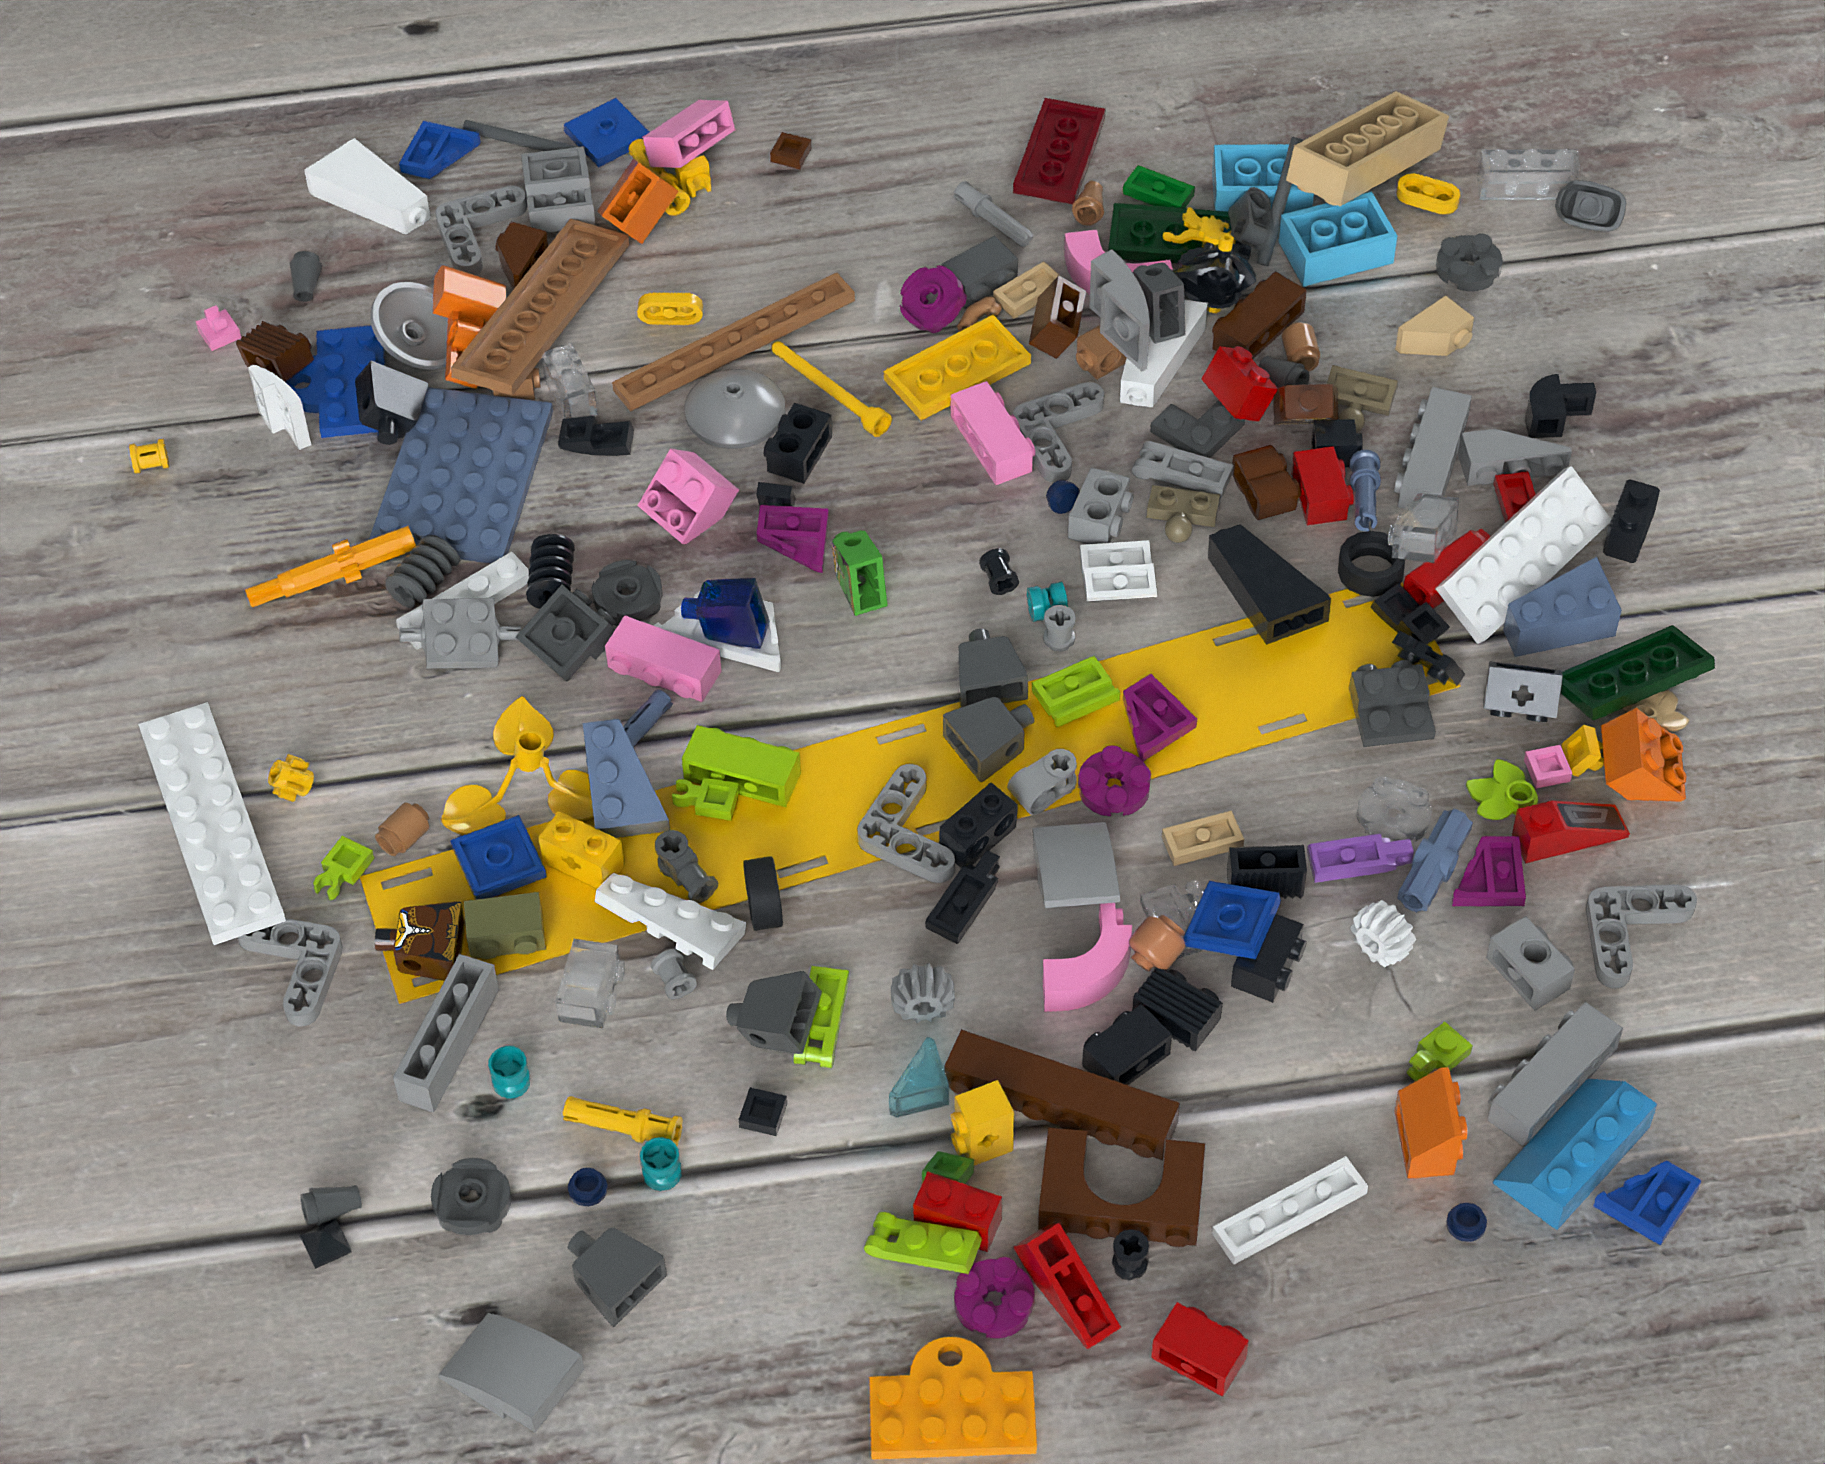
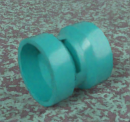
[1026,582,1068,622]
[488,1046,530,1099]
[640,1137,682,1191]

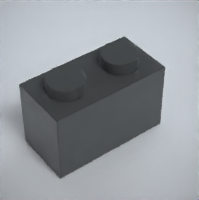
[942,236,1018,309]

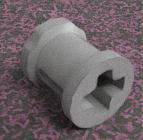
[1043,605,1076,652]
[651,949,697,1000]

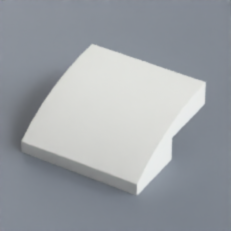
[248,365,311,450]
[1080,540,1157,601]

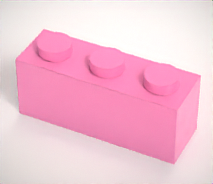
[643,100,735,168]
[951,381,1036,485]
[605,616,722,702]

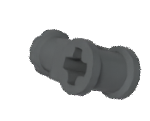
[655,830,718,903]

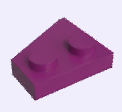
[756,505,829,573]
[1123,674,1197,761]
[1452,836,1526,906]

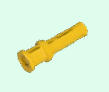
[628,139,691,216]
[563,1096,683,1146]

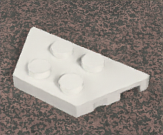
[654,586,781,672]

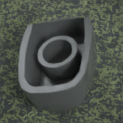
[1555,180,1627,231]

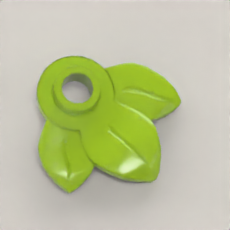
[1466,759,1538,820]

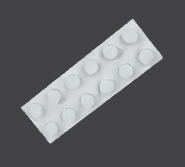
[1435,466,1612,644]

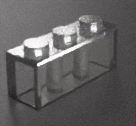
[1477,149,1581,200]
[1388,493,1459,563]

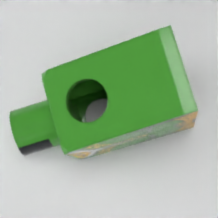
[832,530,888,616]

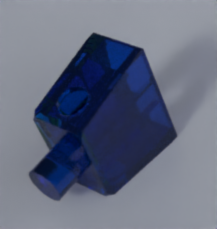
[681,578,770,649]

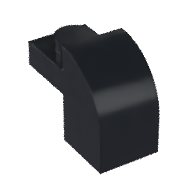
[1525,374,1596,438]

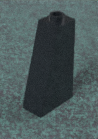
[1208,524,1331,645]

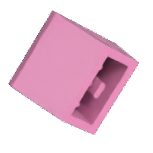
[637,449,739,544]

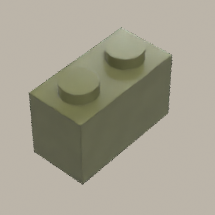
[464,892,546,959]

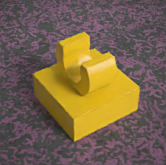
[675,155,712,198]
[1561,725,1604,777]

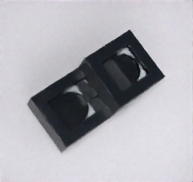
[558,415,634,456]
[1370,583,1450,645]

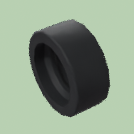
[1338,531,1406,597]
[743,856,783,931]

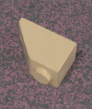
[1395,296,1474,356]

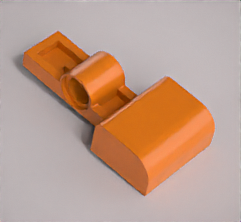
[433,265,506,389]

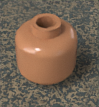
[1129,914,1186,972]

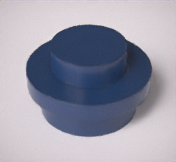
[1046,480,1080,514]
[568,1168,608,1207]
[1446,1202,1487,1242]

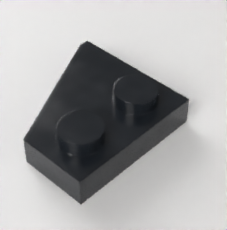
[1392,631,1465,686]

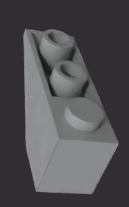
[1458,429,1572,486]

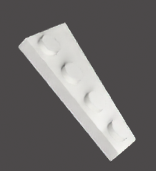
[595,873,746,970]

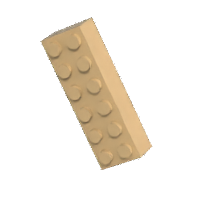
[1286,91,1449,206]

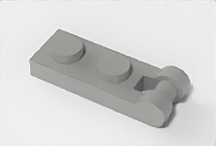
[1132,441,1234,498]

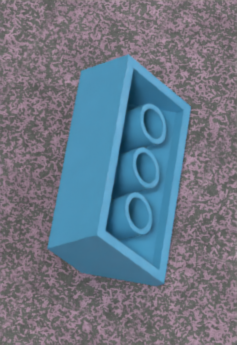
[1493,1079,1657,1230]

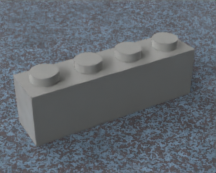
[1394,387,1472,517]
[393,954,499,1112]
[1488,1002,1623,1147]

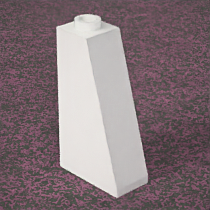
[304,138,431,234]
[1120,300,1208,408]

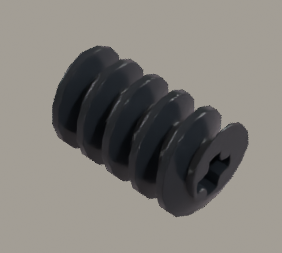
[526,534,575,609]

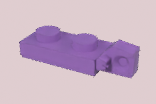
[1307,834,1414,883]

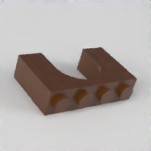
[1038,1127,1205,1247]

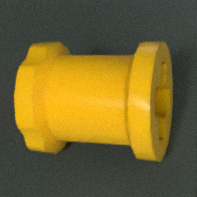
[129,438,169,474]

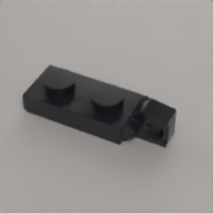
[925,850,1000,944]

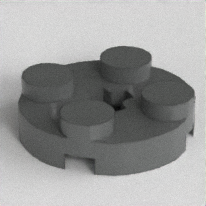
[1436,233,1503,291]
[592,560,663,626]
[431,1158,512,1235]

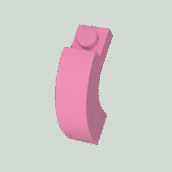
[1064,230,1173,294]
[1042,903,1132,1012]

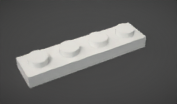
[396,552,529,650]
[1212,1156,1368,1265]

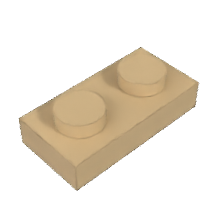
[993,261,1060,319]
[1162,811,1244,866]

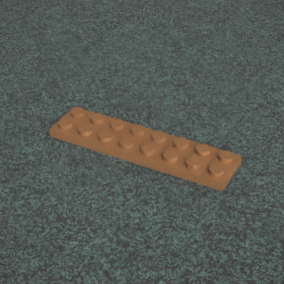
[451,219,629,396]

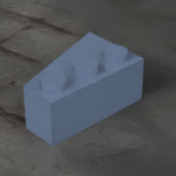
[1503,557,1622,657]
[583,719,670,838]

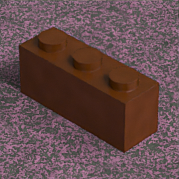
[1212,271,1307,359]

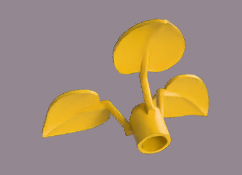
[441,696,594,835]

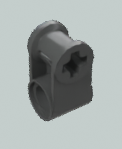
[1228,187,1275,252]

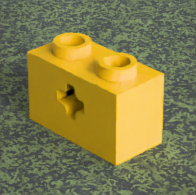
[538,811,625,888]
[950,1080,1014,1166]

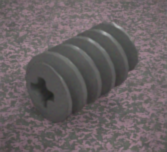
[385,535,460,608]

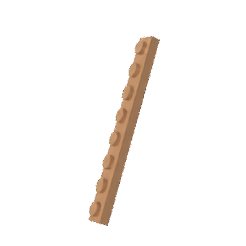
[612,272,855,411]

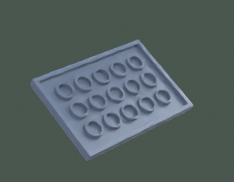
[369,387,553,563]

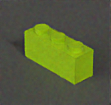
[681,725,801,807]

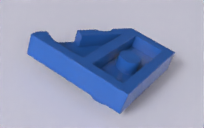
[399,121,481,179]
[1593,1160,1702,1246]

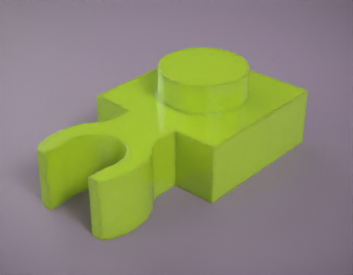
[672,777,740,821]
[313,836,375,901]

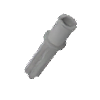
[953,181,1033,247]

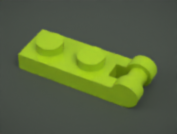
[793,966,849,1068]
[864,1212,982,1274]

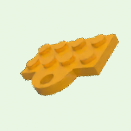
[869,1337,1037,1459]

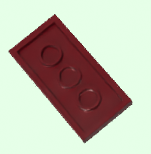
[1013,98,1106,204]

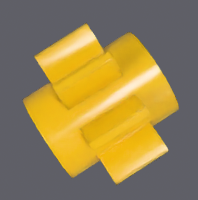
[268,754,314,802]

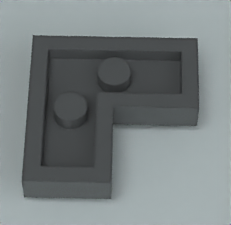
[1150,400,1245,458]

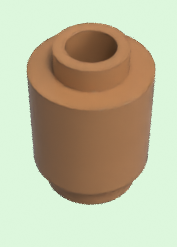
[1282,322,1320,371]
[375,803,429,856]

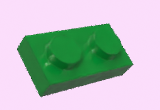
[1123,165,1195,208]

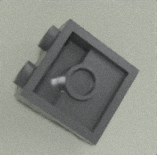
[516,585,616,681]
[1349,660,1436,747]

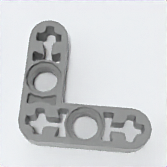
[435,186,527,275]
[1013,382,1104,483]
[857,764,955,883]
[1586,885,1697,989]
[237,918,343,1026]

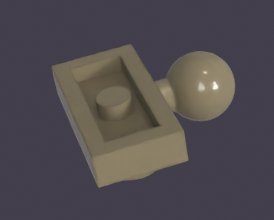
[1327,365,1398,432]
[1146,485,1220,543]

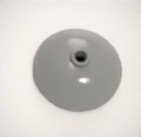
[370,282,448,370]
[685,369,785,449]

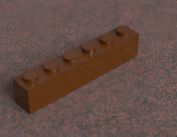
[944,1029,1180,1161]

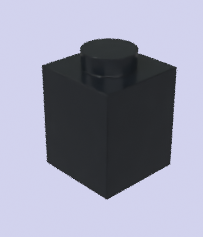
[1311,419,1363,467]

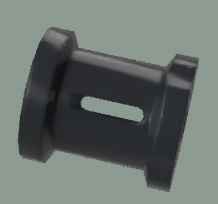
[979,548,1019,595]
[1112,1229,1149,1280]

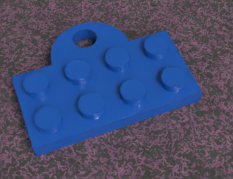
[285,325,386,438]

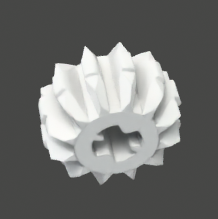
[1350,900,1416,967]

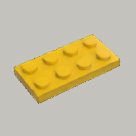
[883,315,1031,421]

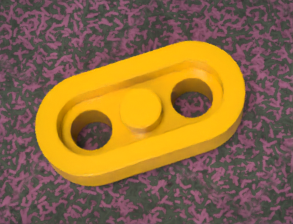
[1396,173,1460,214]
[637,292,703,325]

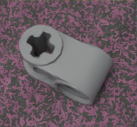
[1007,749,1077,815]

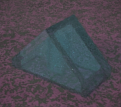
[889,1036,949,1118]

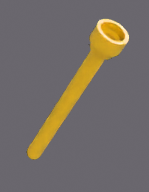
[771,341,892,437]

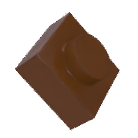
[770,132,812,170]

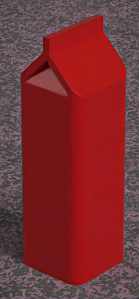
[1403,528,1491,609]

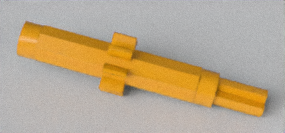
[245,526,416,608]

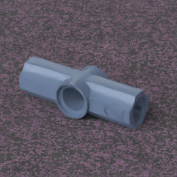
[1397,809,1473,913]

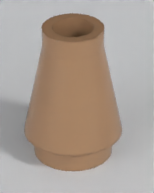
[1072,181,1104,226]

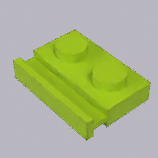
[1032,656,1120,727]

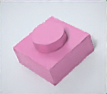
[1524,745,1572,789]

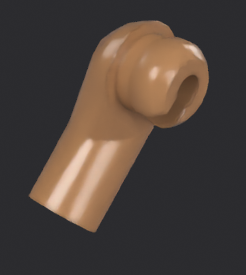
[957,296,1002,332]

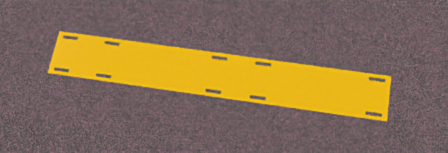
[360,582,1461,1004]

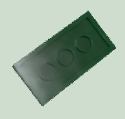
[1108,203,1240,264]
[1560,625,1715,721]

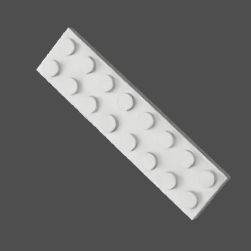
[138,702,286,945]

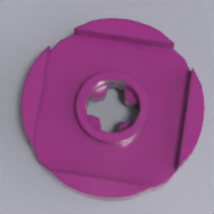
[900,265,967,333]
[1078,745,1151,817]
[954,1257,1035,1339]

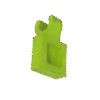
[1406,1021,1473,1081]

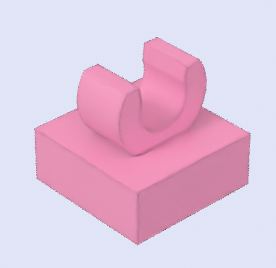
[196,305,241,351]

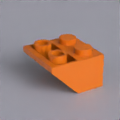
[597,159,679,244]
[1601,708,1686,802]
[1394,1067,1467,1179]

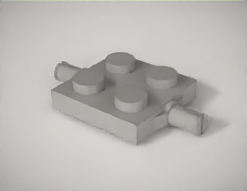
[399,598,521,669]

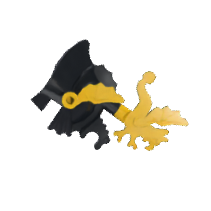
[1162,207,1256,313]

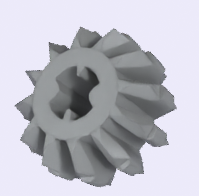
[891,963,955,1023]

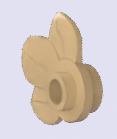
[1623,690,1689,731]

